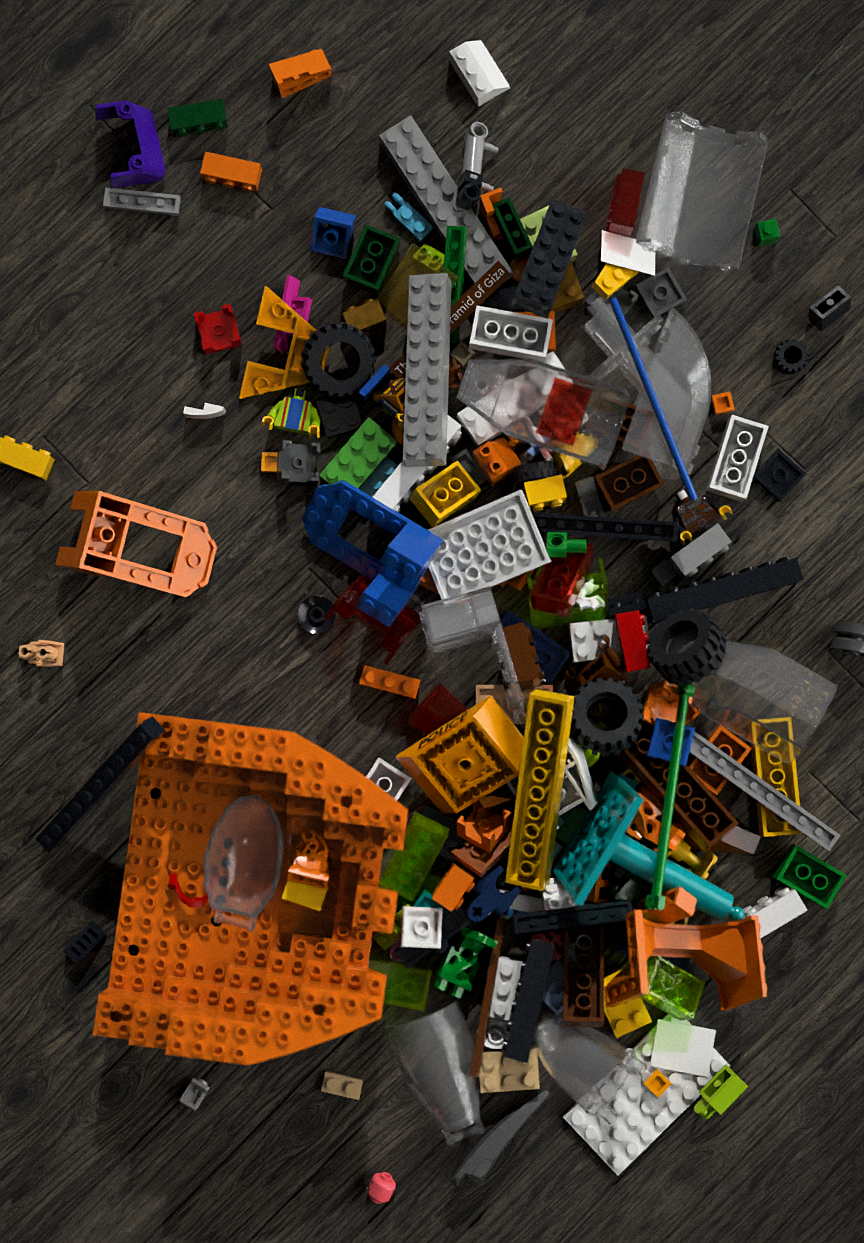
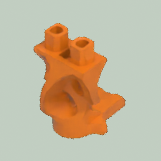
[625,793,685,853]

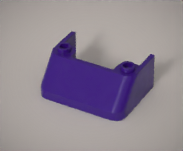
[95,101,165,188]

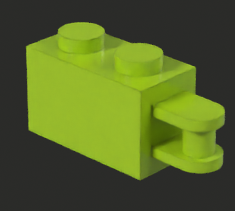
[694,1064,748,1120]

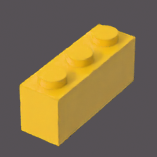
[0,435,55,480]

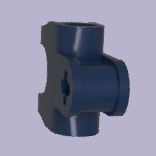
[467,865,523,922]

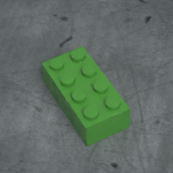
[319,417,398,490]

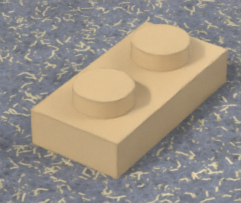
[321,1071,364,1100]

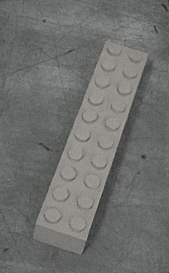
[379,116,512,286]
[403,273,452,467]

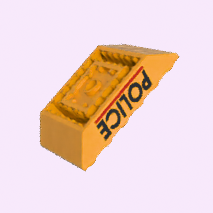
[396,695,524,814]

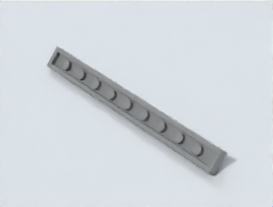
[689,731,840,851]

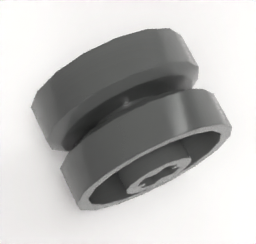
[830,621,864,657]

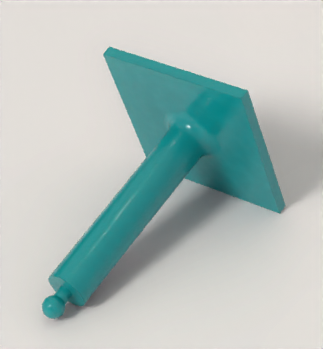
[553,771,744,922]

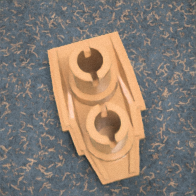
[18,640,64,667]

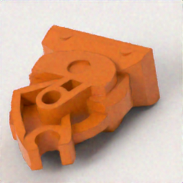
[287,829,329,889]

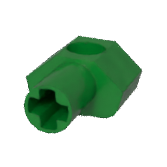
[546,532,587,557]

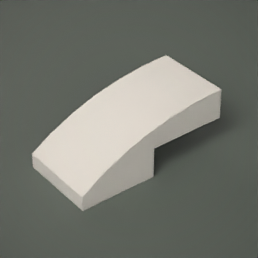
[183,403,226,419]

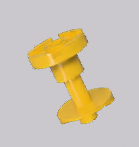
[667,827,718,879]

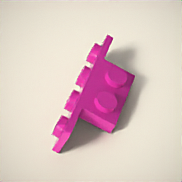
[273,275,312,353]

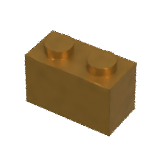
[343,299,387,333]

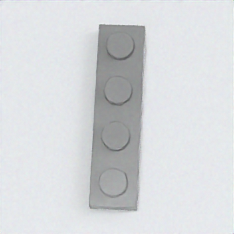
[103,187,181,216]

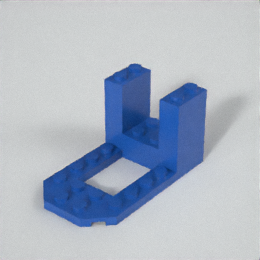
[302,480,443,627]

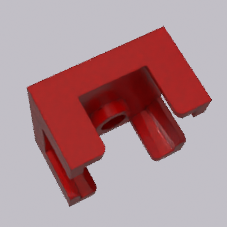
[193,304,242,355]

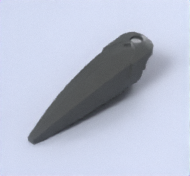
[449,1090,550,1186]

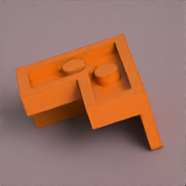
[479,188,503,242]

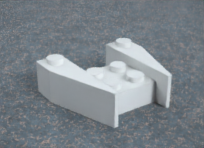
[507,736,598,830]

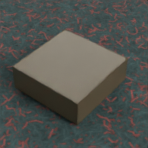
[449,341,476,368]

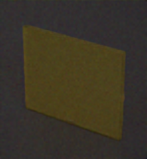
[377,243,458,324]

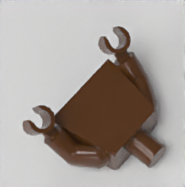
[566,635,627,687]

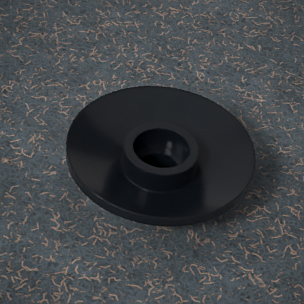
[298,596,336,634]

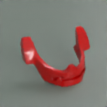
[169,865,219,908]

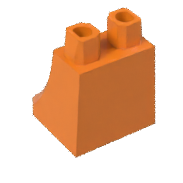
[472,438,521,487]

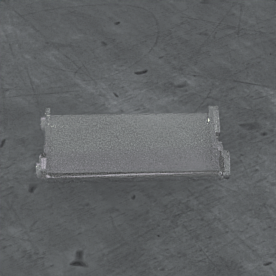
[635,111,769,272]

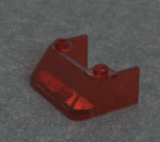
[325,575,421,664]

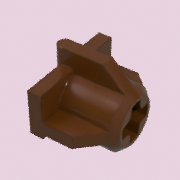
[448,358,465,390]

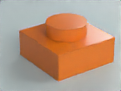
[711,392,735,415]

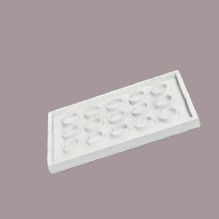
[428,490,551,606]

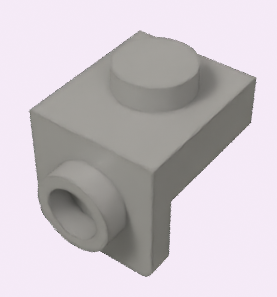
[179,1078,209,1112]

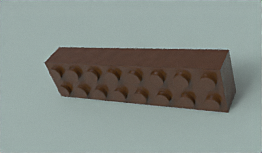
[603,715,738,853]

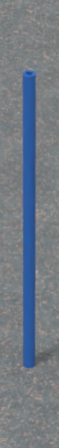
[609,298,698,501]

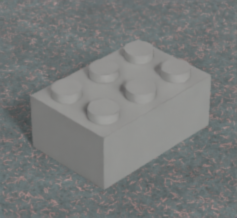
[667,523,732,580]

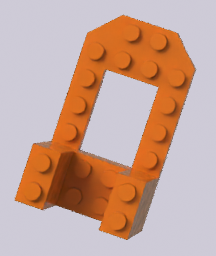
[55,491,217,597]

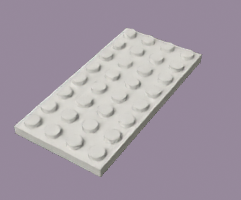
[563,1007,730,1175]

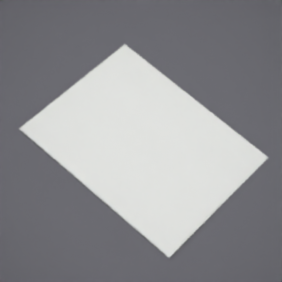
[601,230,655,275]
[650,1019,716,1077]

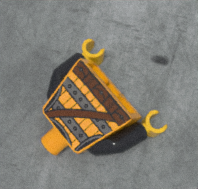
[373,378,406,429]

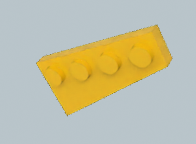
[592,263,640,300]

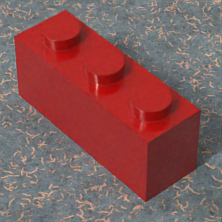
[614,610,652,673]

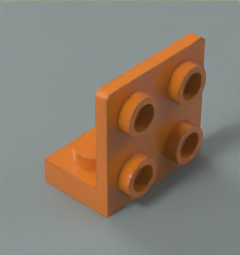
[642,680,693,727]

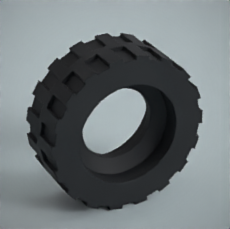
[514,461,557,484]

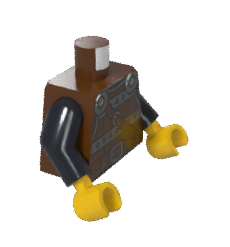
[673,489,732,545]

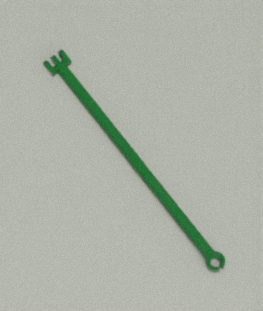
[645,683,695,910]

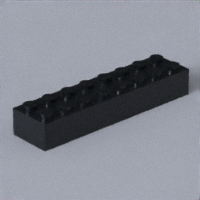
[645,556,804,625]

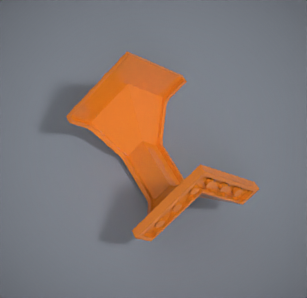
[604,910,767,1011]

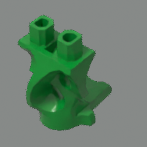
[433,927,498,999]

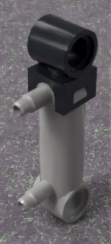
[456,122,498,210]

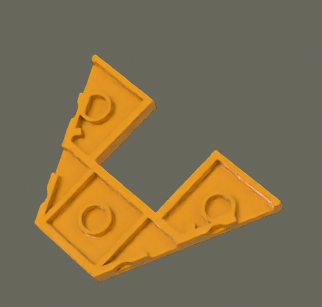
[239,286,330,399]

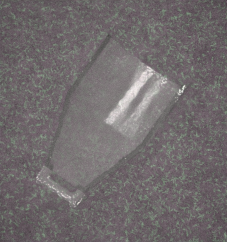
[384,998,485,1146]

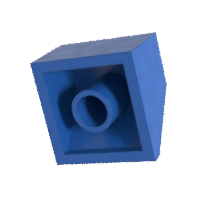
[310,207,356,259]

